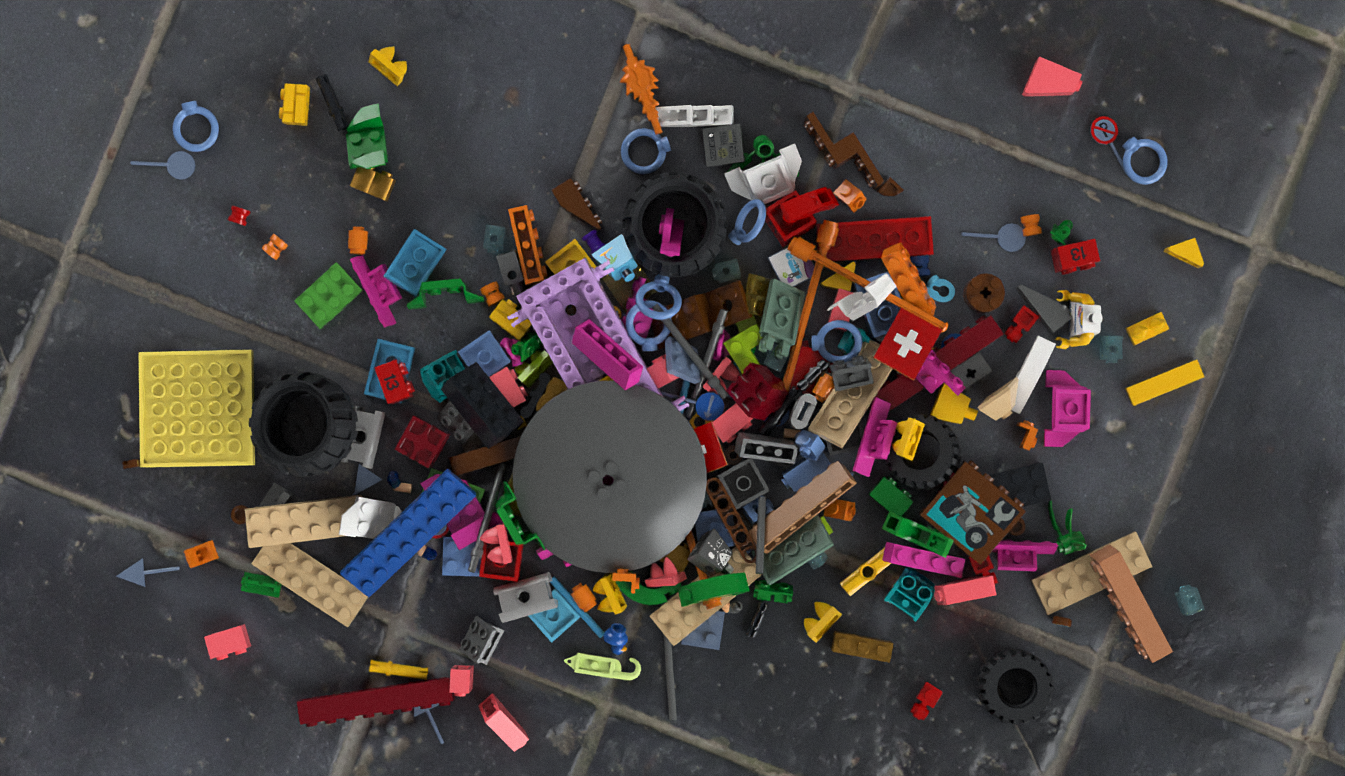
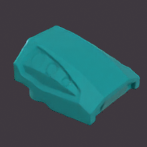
[420,350,465,403]
[884,566,936,622]

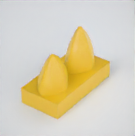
[368,47,407,86]
[1125,312,1169,346]
[892,417,925,461]
[593,573,627,615]
[804,602,842,643]

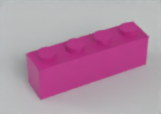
[572,319,643,390]
[882,542,965,578]

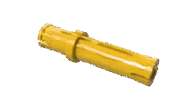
[369,660,429,680]

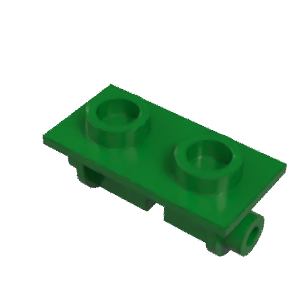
[1050,220,1073,245]
[511,332,543,362]
[241,572,282,598]
[753,580,793,603]

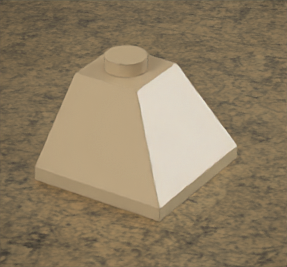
[978,377,1019,421]

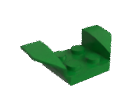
[346,103,388,169]
[407,279,485,310]
[496,481,546,551]

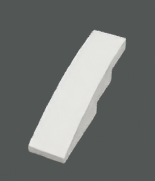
[655,105,734,127]
[1012,336,1056,414]

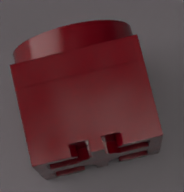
[726,362,789,420]
[394,415,450,468]

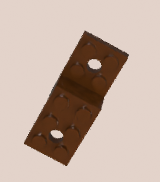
[803,112,884,190]
[651,280,753,350]

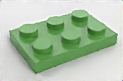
[294,262,363,329]

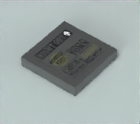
[702,124,745,167]

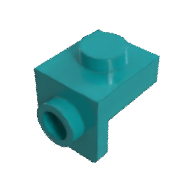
[837,327,870,355]

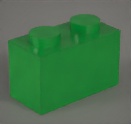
[868,476,913,516]

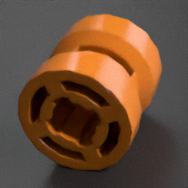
[1020,214,1042,236]
[262,233,288,260]
[480,281,505,307]

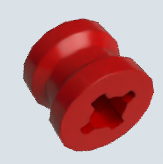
[227,206,250,226]

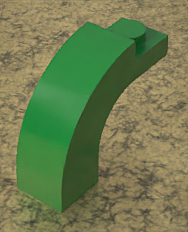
[882,511,954,558]
[616,570,682,605]
[677,572,749,607]

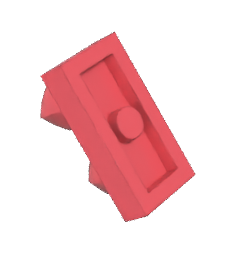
[703,357,740,395]
[480,524,513,564]
[645,557,687,587]

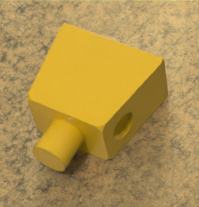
[930,383,978,424]

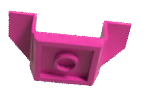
[1044,370,1091,447]
[420,474,485,550]

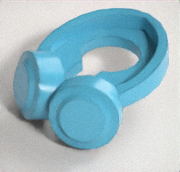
[926,275,955,302]

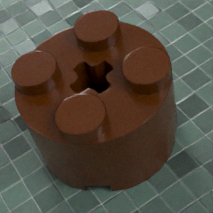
[963,273,1005,313]

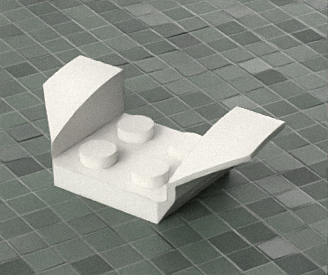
[724,143,802,204]
[827,273,896,321]
[339,496,402,539]

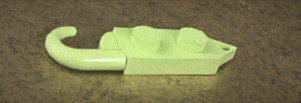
[564,652,641,680]

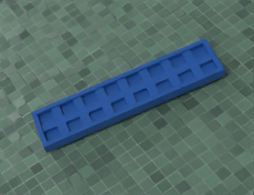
[340,469,476,598]

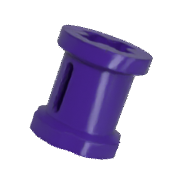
[582,229,606,254]

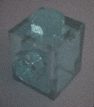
[1175,585,1205,616]

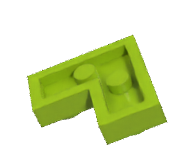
[723,322,762,374]

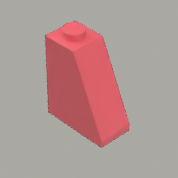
[1022,57,1083,96]
[934,576,997,605]
[478,693,529,752]

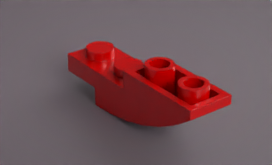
[779,187,839,222]

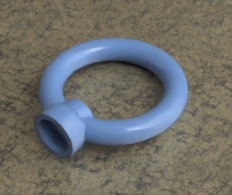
[173,101,219,152]
[621,128,671,174]
[1122,136,1167,185]
[728,199,766,245]
[636,275,682,320]
[626,300,672,351]
[812,320,862,363]

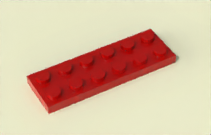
[816,216,934,262]

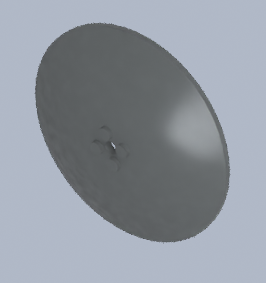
[513,381,707,573]

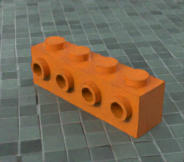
[508,205,548,286]
[881,242,936,316]

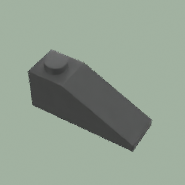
[1015,285,1072,333]

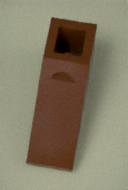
[552,178,602,230]

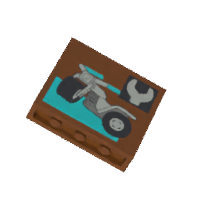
[920,459,1026,565]

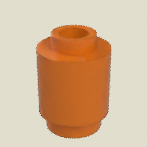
[348,227,368,255]
[812,373,834,403]
[570,583,597,613]

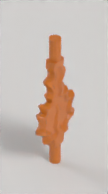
[620,44,663,134]

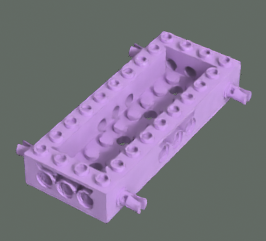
[507,258,690,411]

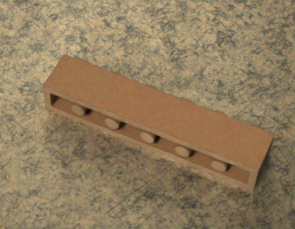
[748,461,857,554]

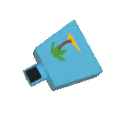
[592,234,638,282]

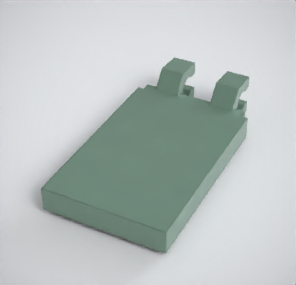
[758,278,805,359]

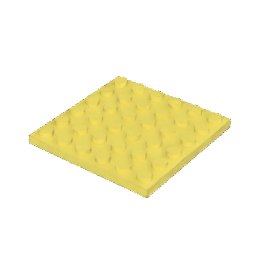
[139,350,255,467]

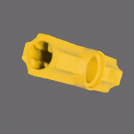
[840,547,891,596]

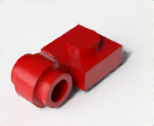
[1004,305,1039,343]
[969,555,998,585]
[910,682,943,720]

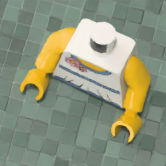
[1055,290,1103,349]

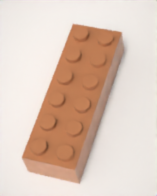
[1089,544,1173,663]

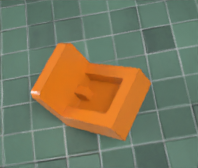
[833,179,867,213]
[1016,420,1038,451]
[824,499,856,521]
[184,540,219,568]
[612,569,640,594]

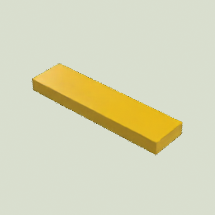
[1125,360,1204,406]

